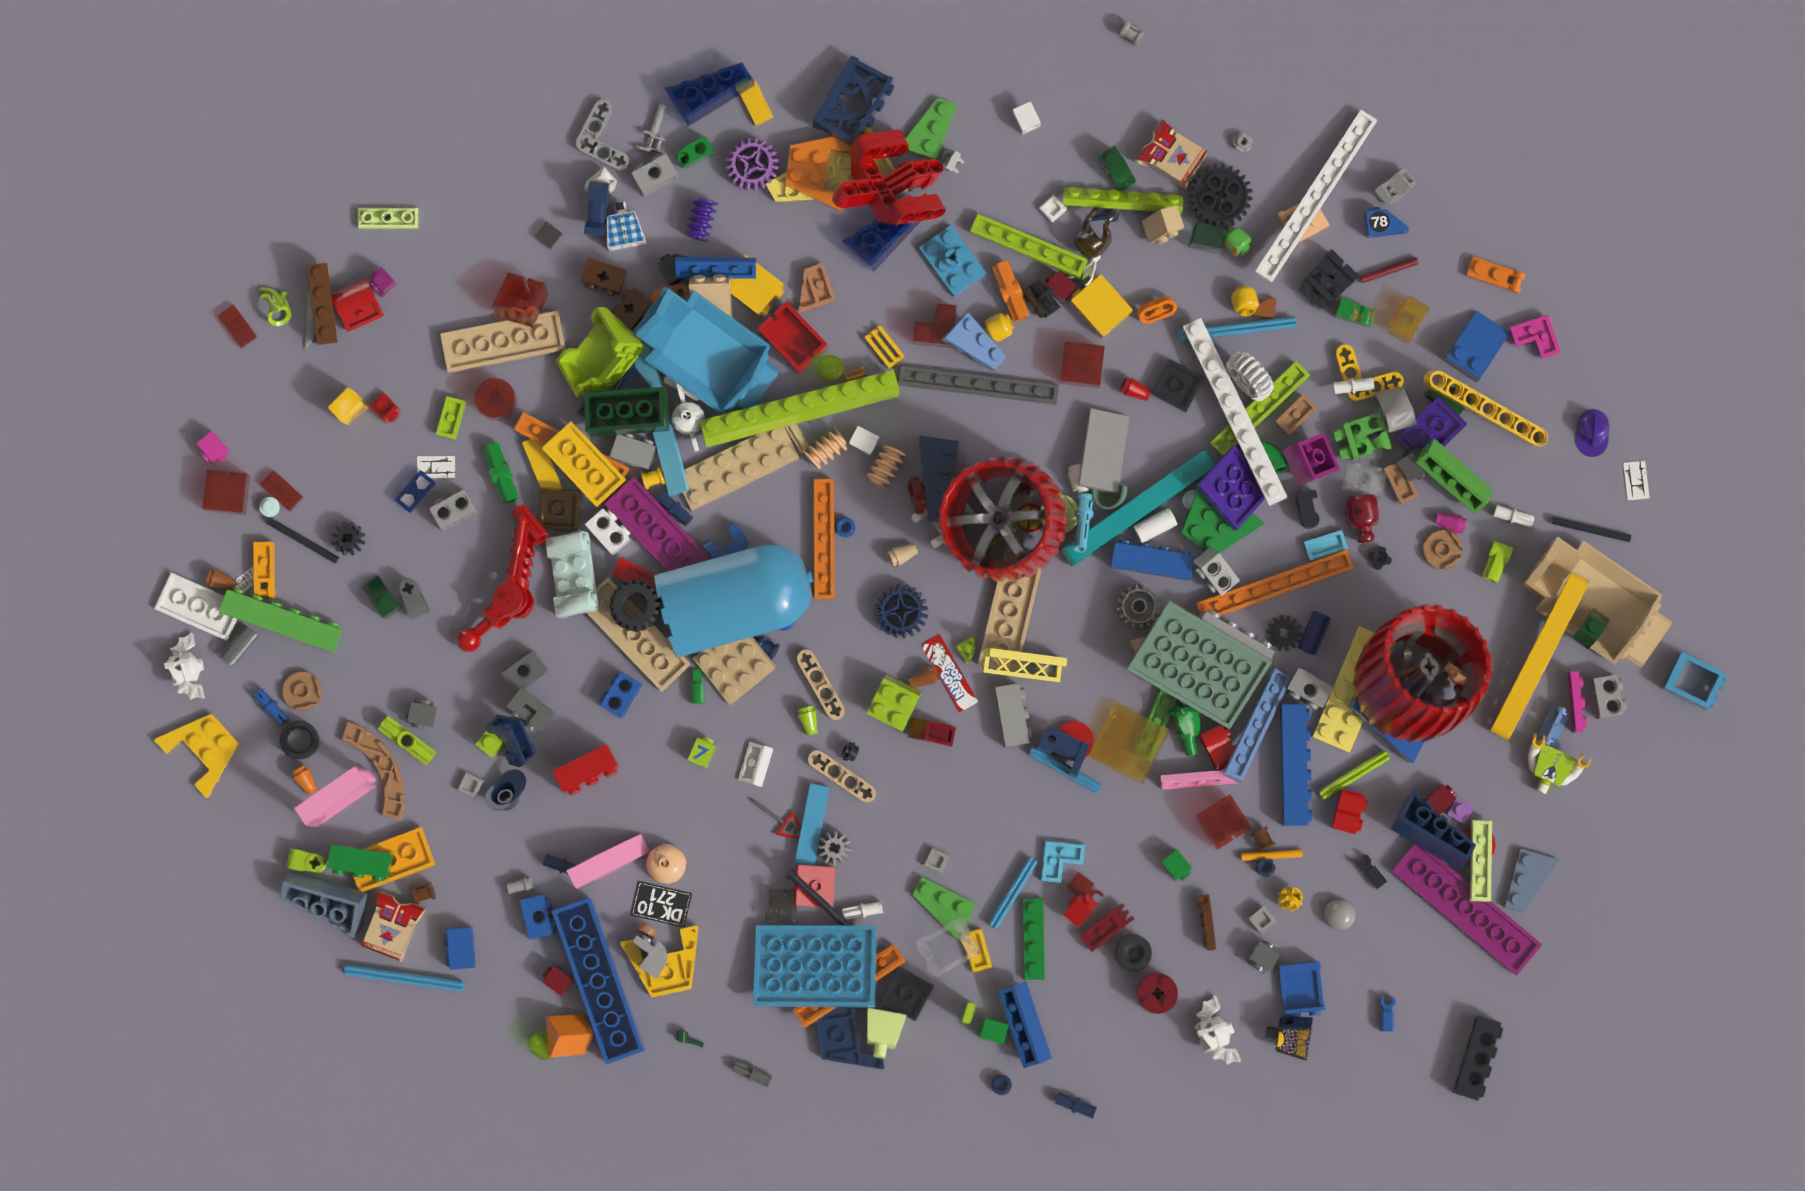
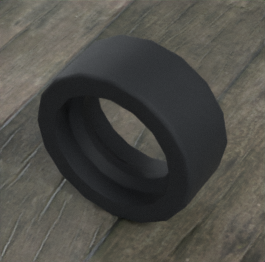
[279,721,319,759]

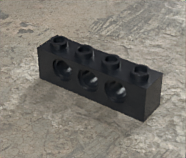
[1453,1015,1503,1101]

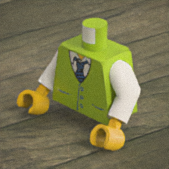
[1527,733,1591,795]

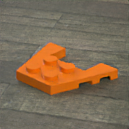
[785,137,851,212]

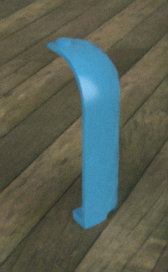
[654,545,814,658]

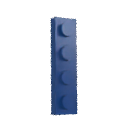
[675,257,756,279]

